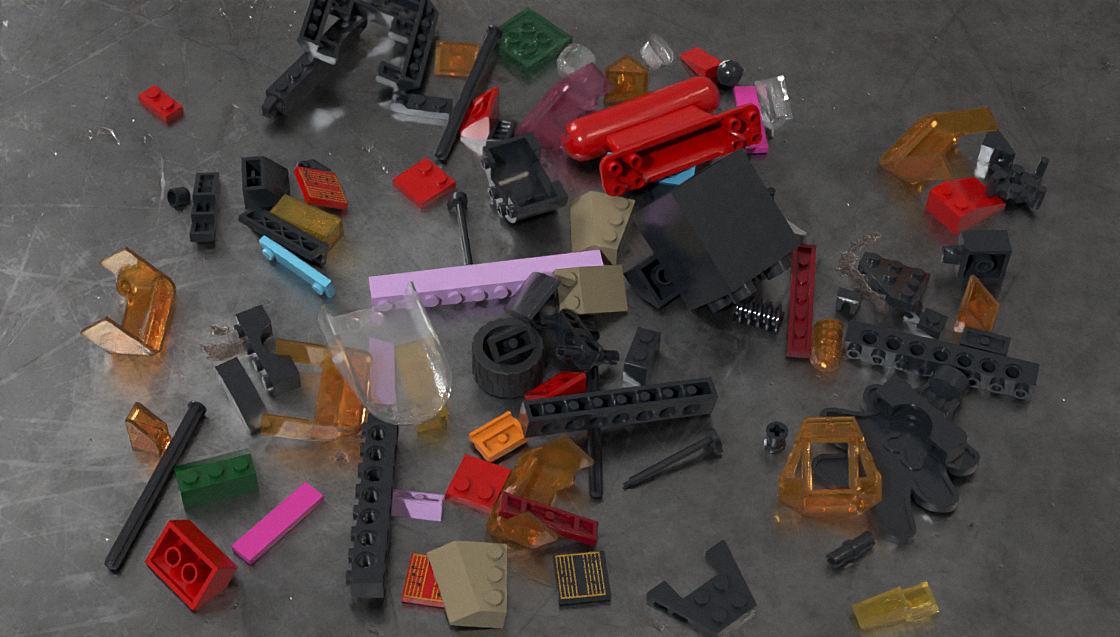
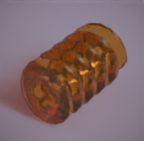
[811,318,844,372]

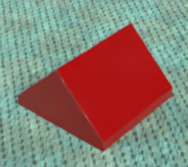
[457,86,500,140]
[524,371,586,400]

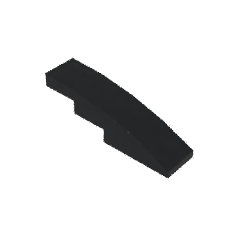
[189,172,219,242]

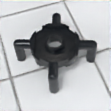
[985,145,1050,210]

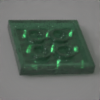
[484,7,573,74]

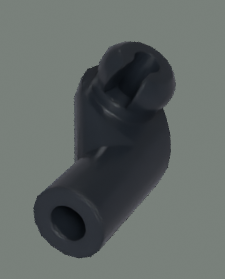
[297,159,331,172]

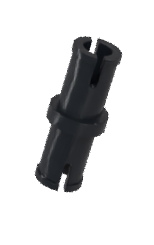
[826,531,876,569]

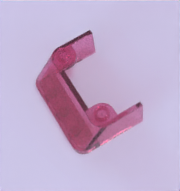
[514,62,615,151]

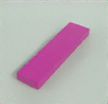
[733,86,768,154]
[232,481,324,565]

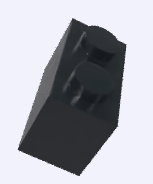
[623,327,661,386]

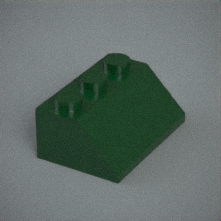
[174,448,259,509]

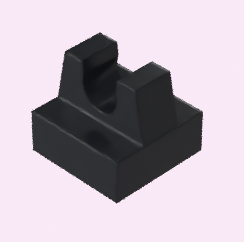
[836,287,863,316]

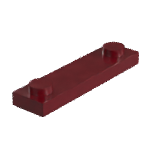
[498,491,598,546]

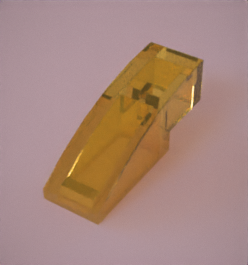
[851,581,939,630]

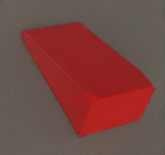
[680,47,722,79]

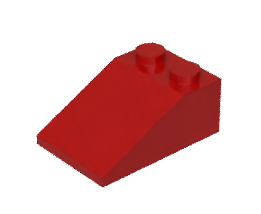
[925,177,1005,235]

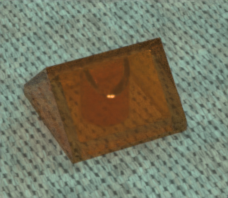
[435,41,481,76]
[604,54,649,103]
[954,275,1000,333]

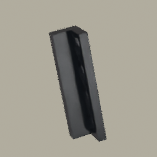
[238,205,329,267]

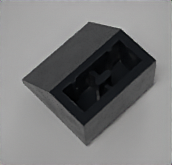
[241,156,291,209]

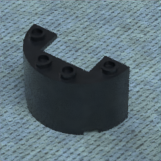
[480,132,568,223]

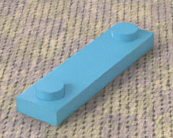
[259,235,336,298]

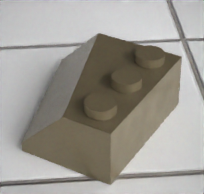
[569,190,635,265]
[426,540,507,628]

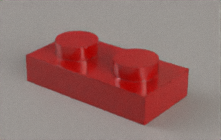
[138,85,184,123]

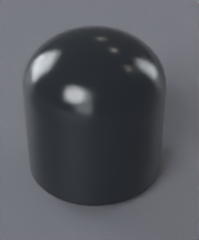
[167,187,191,206]

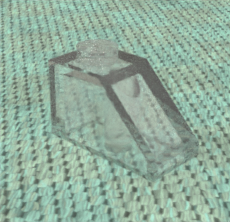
[754,75,793,123]

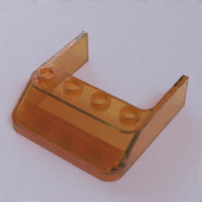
[878,106,999,183]
[261,338,373,443]

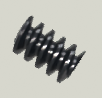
[732,296,785,334]

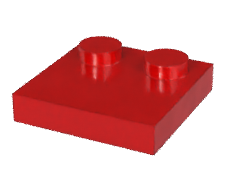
[393,157,456,209]
[445,454,512,514]

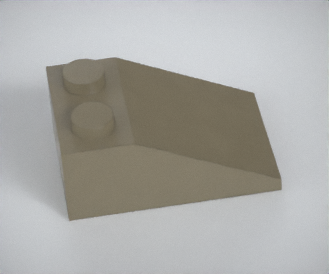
[552,265,628,317]

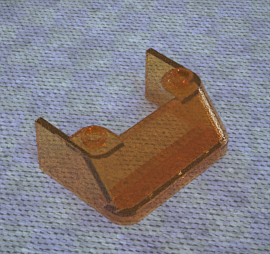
[80,246,176,356]
[485,436,594,549]

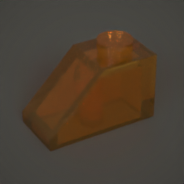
[125,402,171,458]

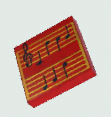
[294,166,348,210]
[401,553,444,608]

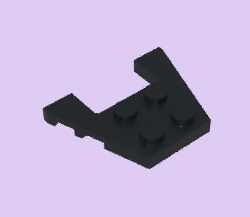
[646,540,757,637]

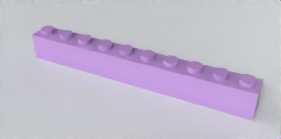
[369,250,603,313]

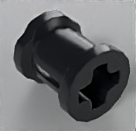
[763,421,788,454]

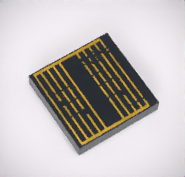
[553,551,611,605]

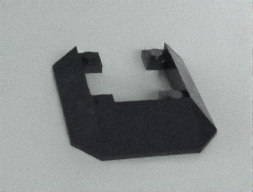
[297,0,439,94]

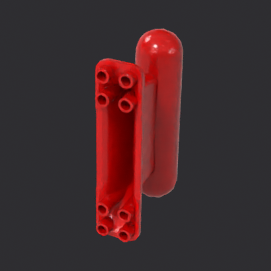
[562,76,762,197]

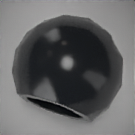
[716,60,743,87]

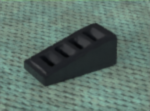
[486,119,517,145]

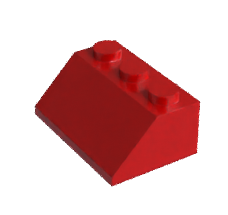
[145,519,238,611]

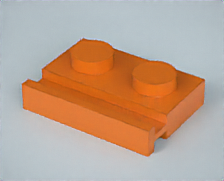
[469,411,530,462]

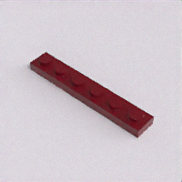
[786,244,816,359]

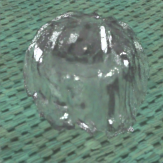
[557,43,597,84]

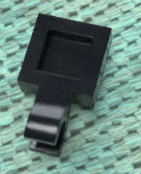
[903,305,948,339]

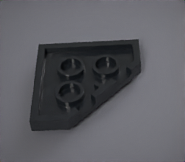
[857,252,931,313]

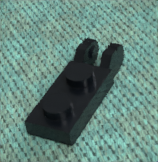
[389,91,453,120]

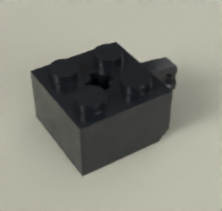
[940,230,1012,282]

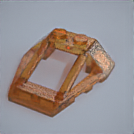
[778,416,882,517]

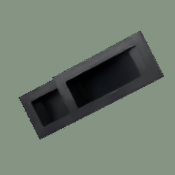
[215,357,273,435]

